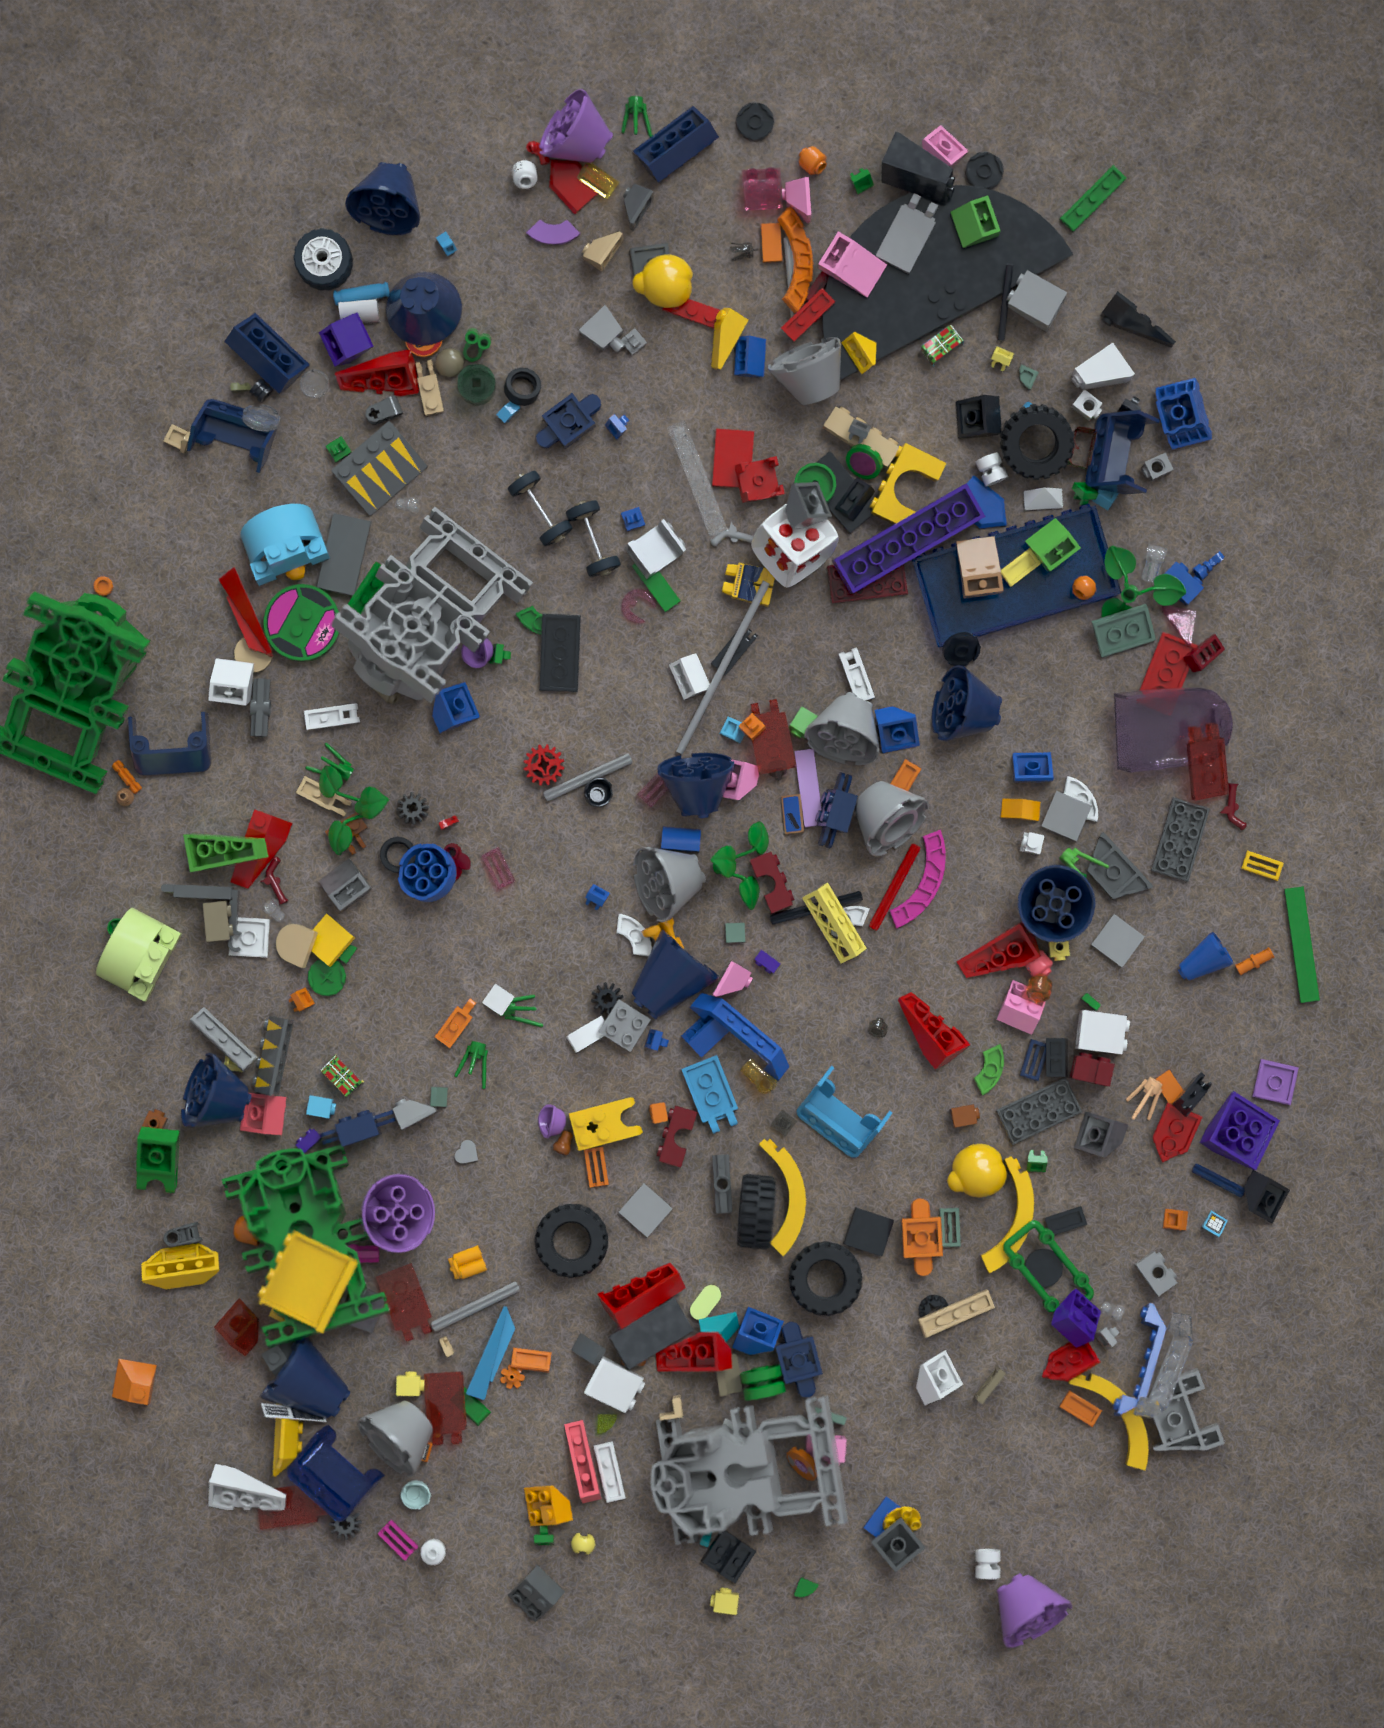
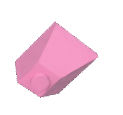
[922,125,968,168]
[781,177,811,223]
[723,760,761,800]
[713,961,753,997]

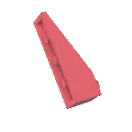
[564,1420,602,1503]

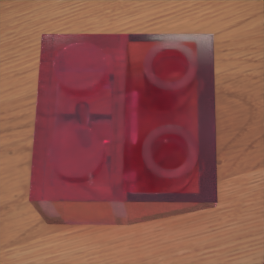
[742,167,783,210]

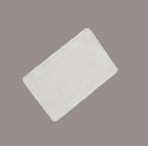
[482,984,514,1016]

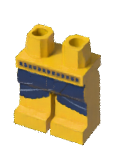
[722,563,775,607]

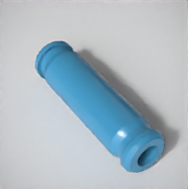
[333,282,390,306]

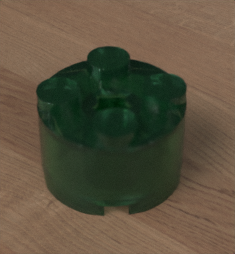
[457,364,497,406]

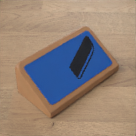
[781,794,804,834]

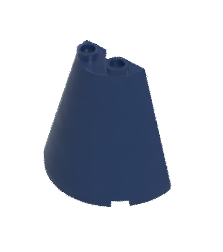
[632,930,720,1019]
[260,1337,351,1419]

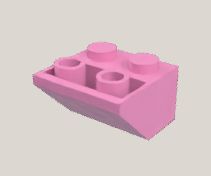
[996,980,1048,1035]

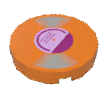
[787,1447,817,1481]

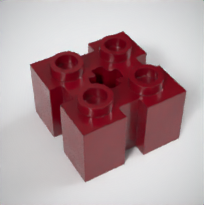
[1069,1053,1115,1087]

